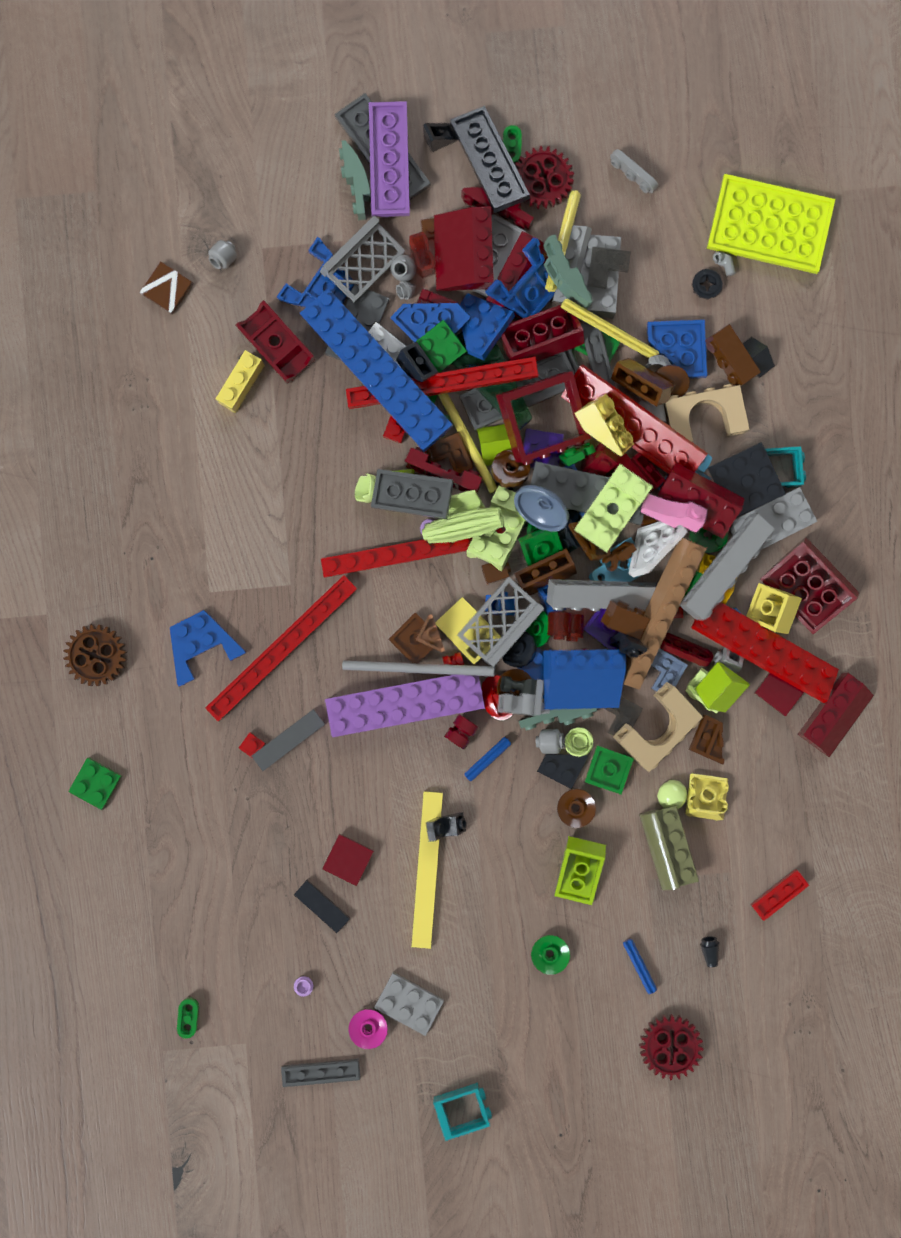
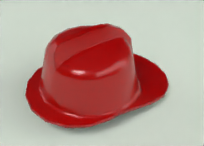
[481,675,513,720]

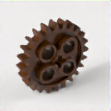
[63,624,127,686]

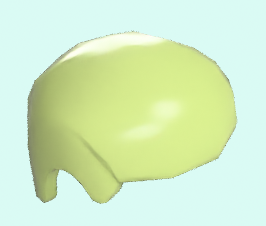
[355,474,376,503]
[564,727,594,757]
[657,780,687,809]

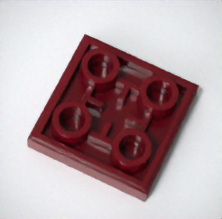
[754,673,804,716]
[322,834,374,886]

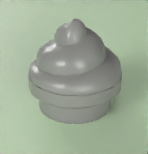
[396,281,416,300]

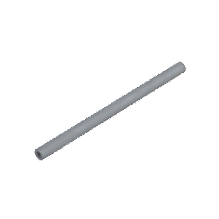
[342,660,495,676]

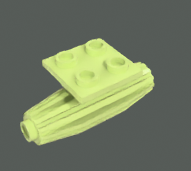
[422,490,504,543]

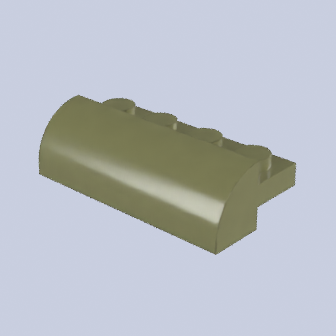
[639,805,699,890]

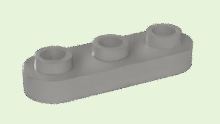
[610,149,658,193]

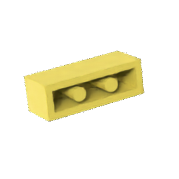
[216,350,265,413]

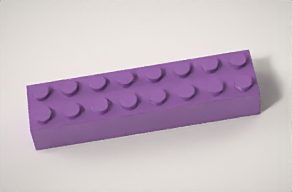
[325,675,485,737]

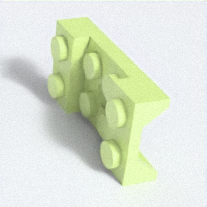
[574,465,652,552]
[466,486,526,571]

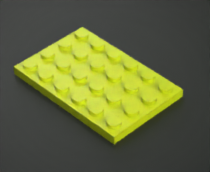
[706,174,835,274]

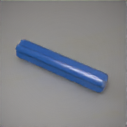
[464,737,511,781]
[623,939,657,994]

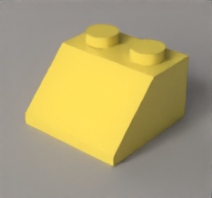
[746,583,802,634]

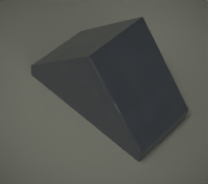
[423,123,458,152]
[742,337,775,378]

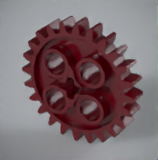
[515,146,574,209]
[639,1014,704,1080]

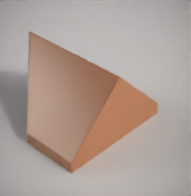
[416,614,445,653]

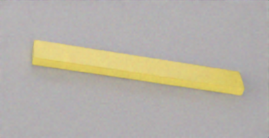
[412,791,443,949]

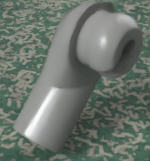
[713,252,736,276]

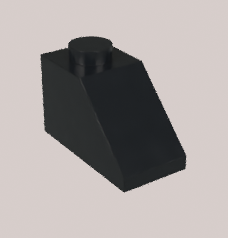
[396,341,438,382]

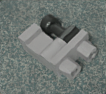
[497,676,550,716]

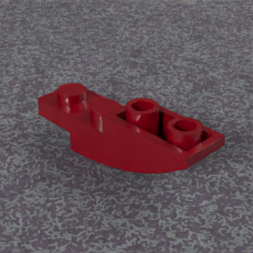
[461,187,534,230]

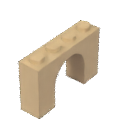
[663,384,750,442]
[613,682,703,772]

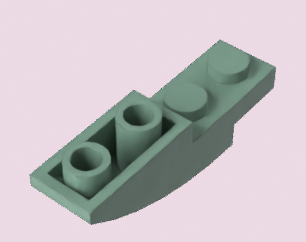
[339,140,371,220]
[543,235,592,310]
[518,708,597,731]

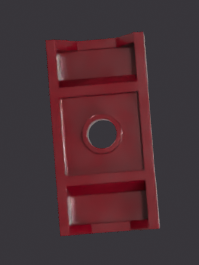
[235,300,315,384]
[405,447,482,493]

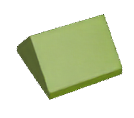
[477,424,512,466]
[694,661,750,713]

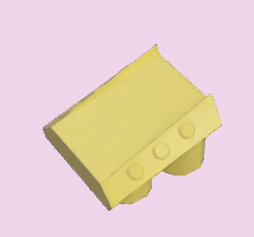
[685,774,729,821]

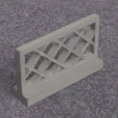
[320,216,405,303]
[457,577,544,667]

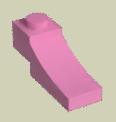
[640,493,707,532]

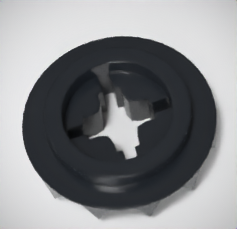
[692,269,723,300]

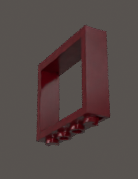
[496,371,591,465]

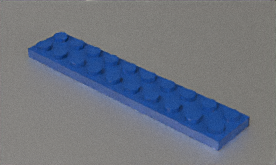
[300,288,453,452]

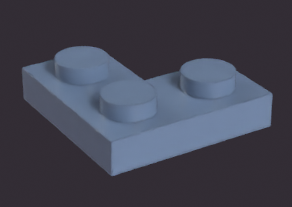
[651,648,688,692]

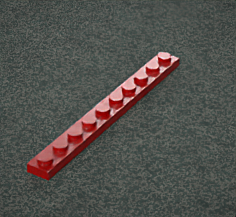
[346,357,539,409]
[321,526,506,578]
[205,575,357,722]

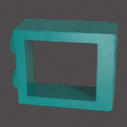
[765,446,806,488]
[433,1082,492,1141]

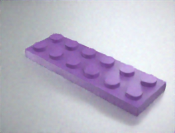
[369,101,410,217]

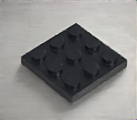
[707,442,786,518]

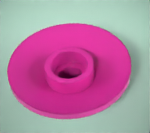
[348,1009,387,1049]

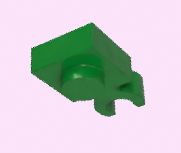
[559,443,596,466]

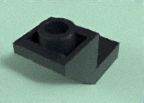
[610,632,648,658]
[426,812,467,842]

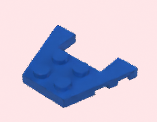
[277,237,354,308]
[485,238,555,318]
[170,610,246,687]

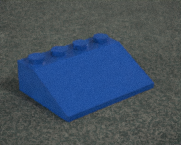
[543,650,626,709]

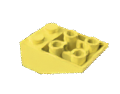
[575,394,634,456]
[435,597,501,665]

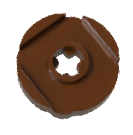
[491,450,530,488]

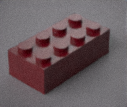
[500,304,584,362]
[656,462,745,539]

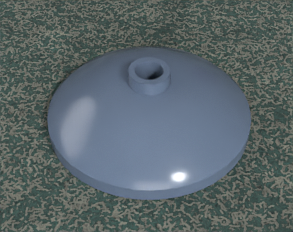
[514,486,569,532]

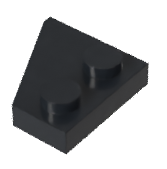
[537,754,588,789]

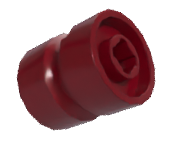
[444,714,479,750]

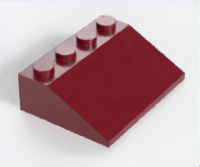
[434,206,494,291]
[760,537,859,634]

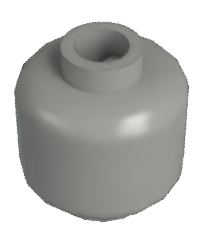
[208,240,237,269]
[536,729,565,754]

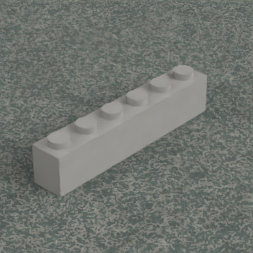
[680,514,775,620]
[547,579,658,611]

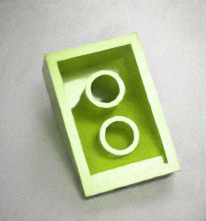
[554,836,606,905]

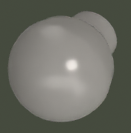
[391,255,417,281]

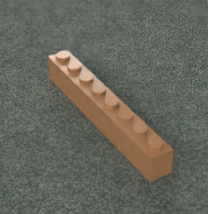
[623,538,706,690]

